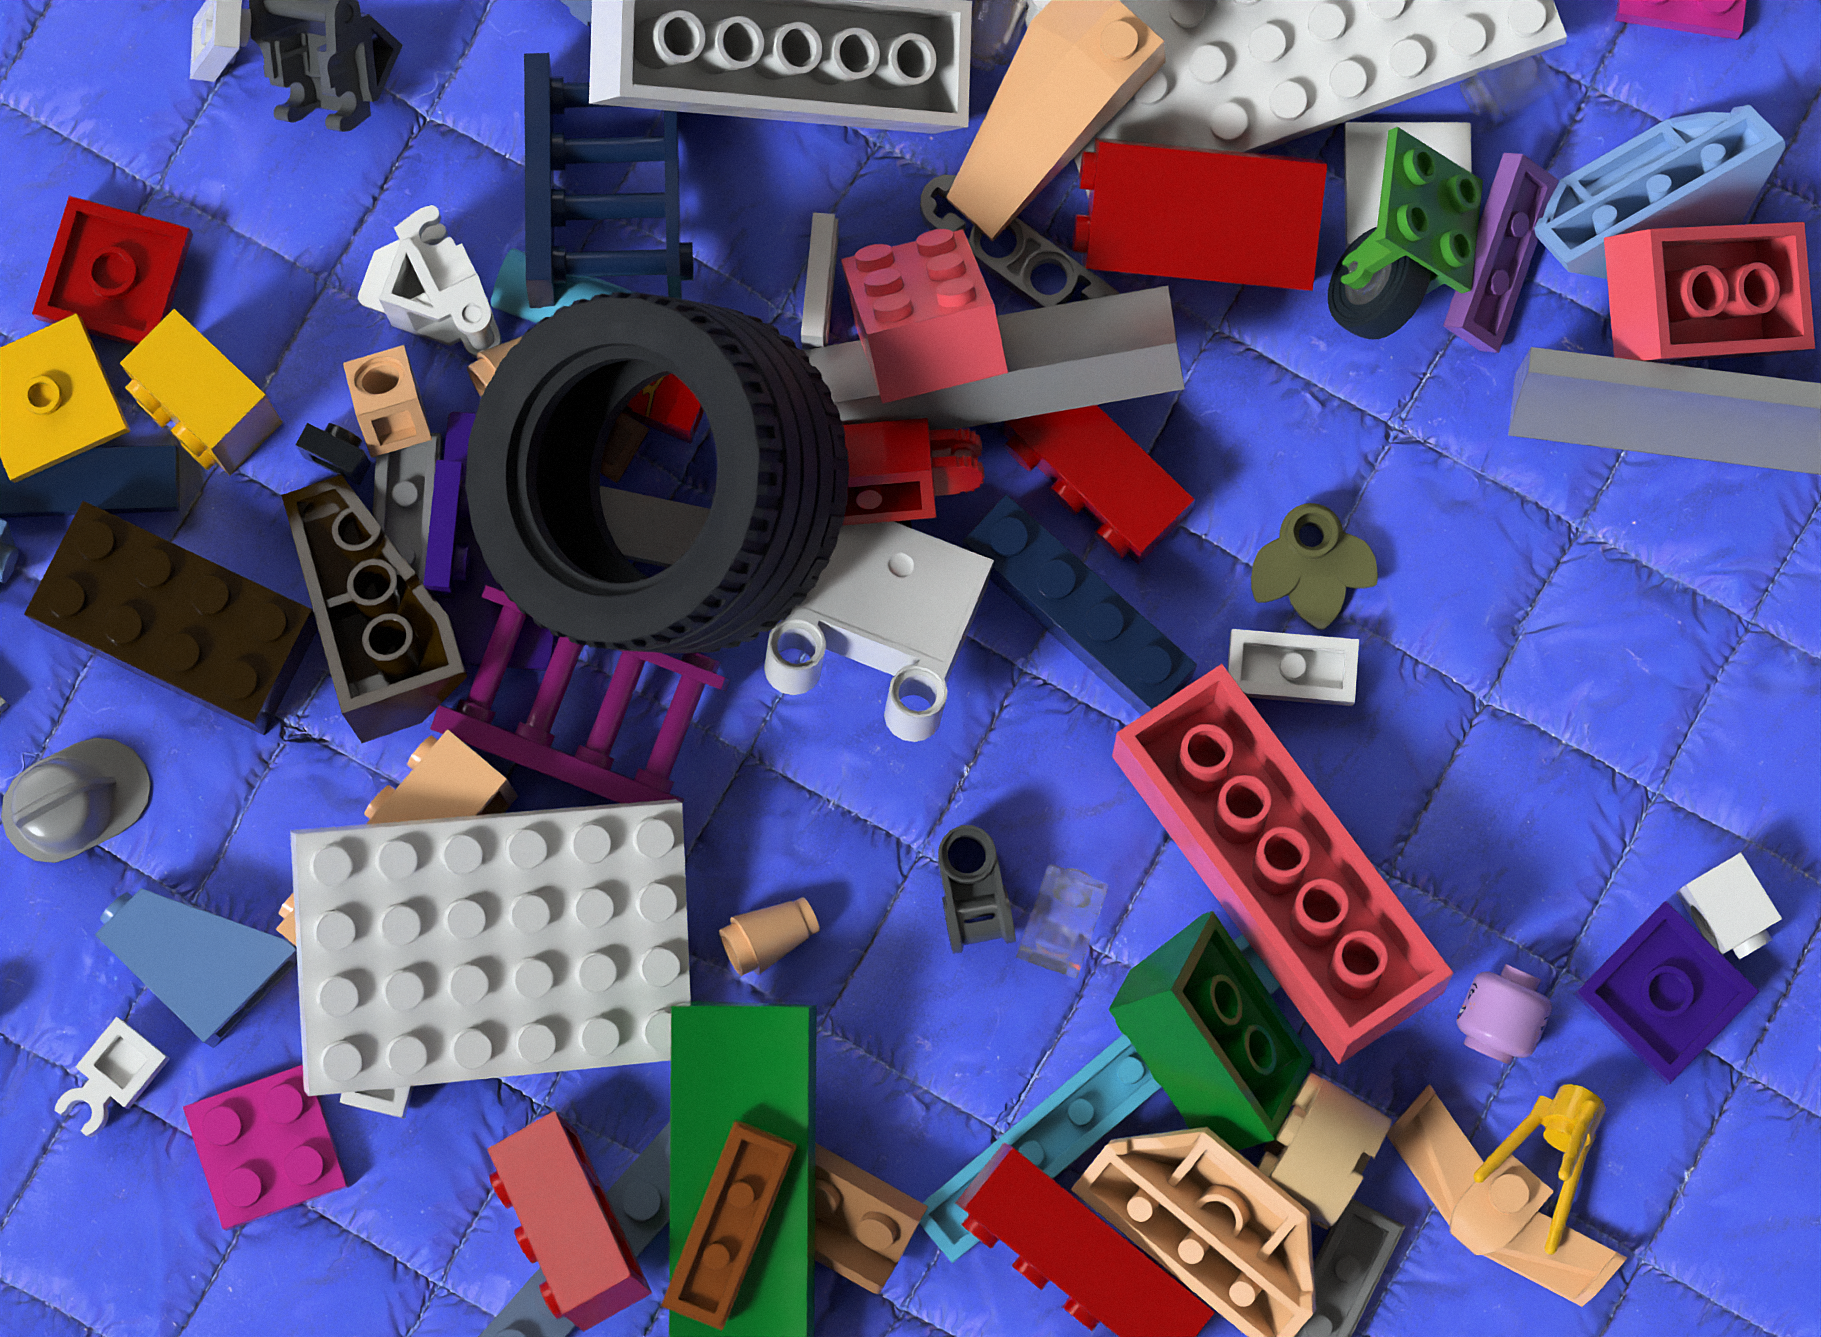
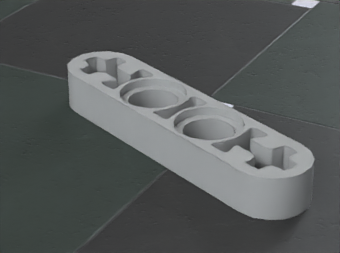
[920,175,1120,309]

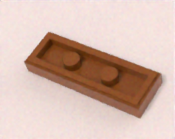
[661,1119,796,1330]

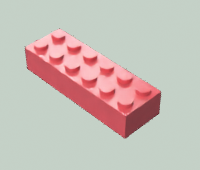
[1112,664,1453,1065]

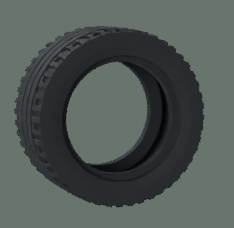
[466,292,849,653]

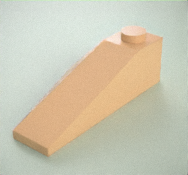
[946,0,1166,242]

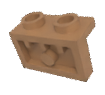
[815,1143,928,1294]

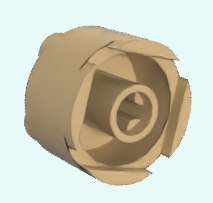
[1256,1072,1392,1230]

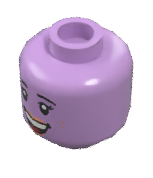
[1456,964,1553,1065]

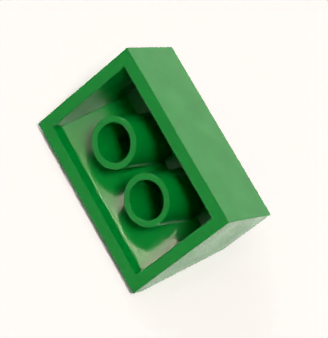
[1108,911,1314,1151]

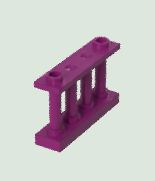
[430,585,731,804]

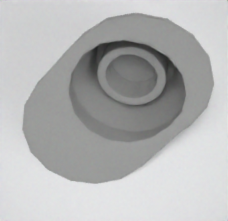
[1,738,151,863]

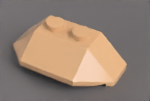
[1070,1127,1316,1337]

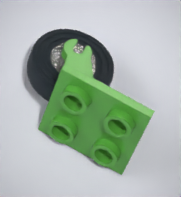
[1328,127,1483,340]

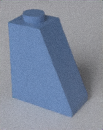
[95,888,297,1048]

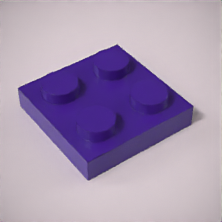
[1573,901,1760,1085]

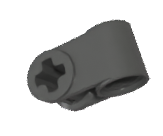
[938,825,1016,954]

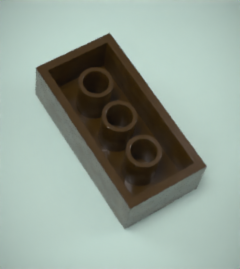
[24,501,318,735]

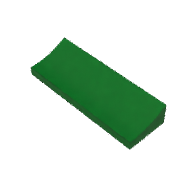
[669,1001,817,1337]

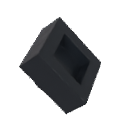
[296,423,371,486]

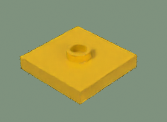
[0,313,130,483]

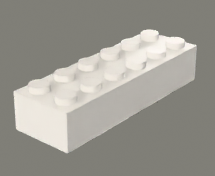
[589,0,972,134]

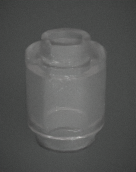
[969,0,1030,71]

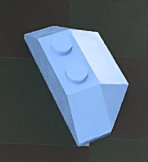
[1534,105,1786,279]

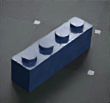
[963,494,1197,716]

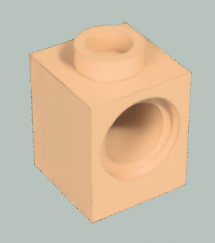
[343,345,432,458]

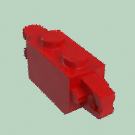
[842,418,985,526]

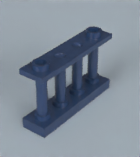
[524,53,694,308]

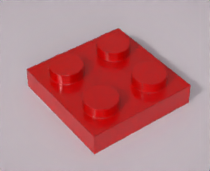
[32,196,193,346]

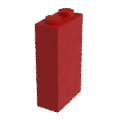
[1072,137,1327,291]

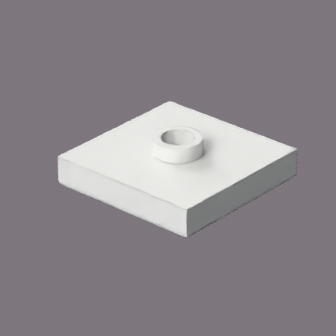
[1344,122,1472,249]

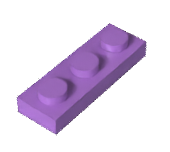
[1443,153,1559,353]

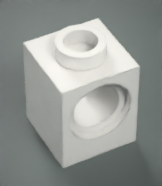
[1676,852,1782,960]

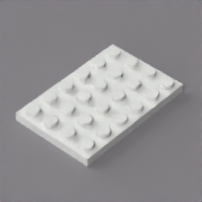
[290,799,691,1096]

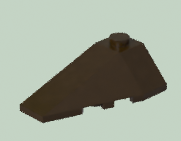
[282,475,467,743]

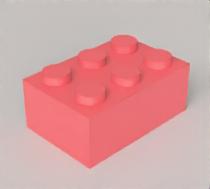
[1604,222,1815,363]
[841,229,1008,404]

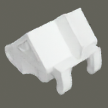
[358,205,501,358]

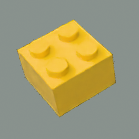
[120,309,283,476]

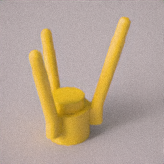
[1473,1084,1606,1255]

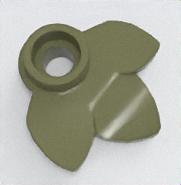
[1251,503,1378,630]

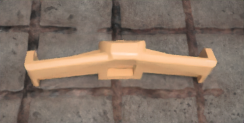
[1386,1084,1627,1307]

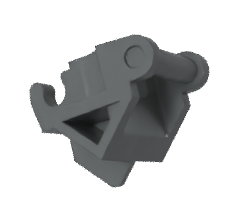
[249,0,403,132]

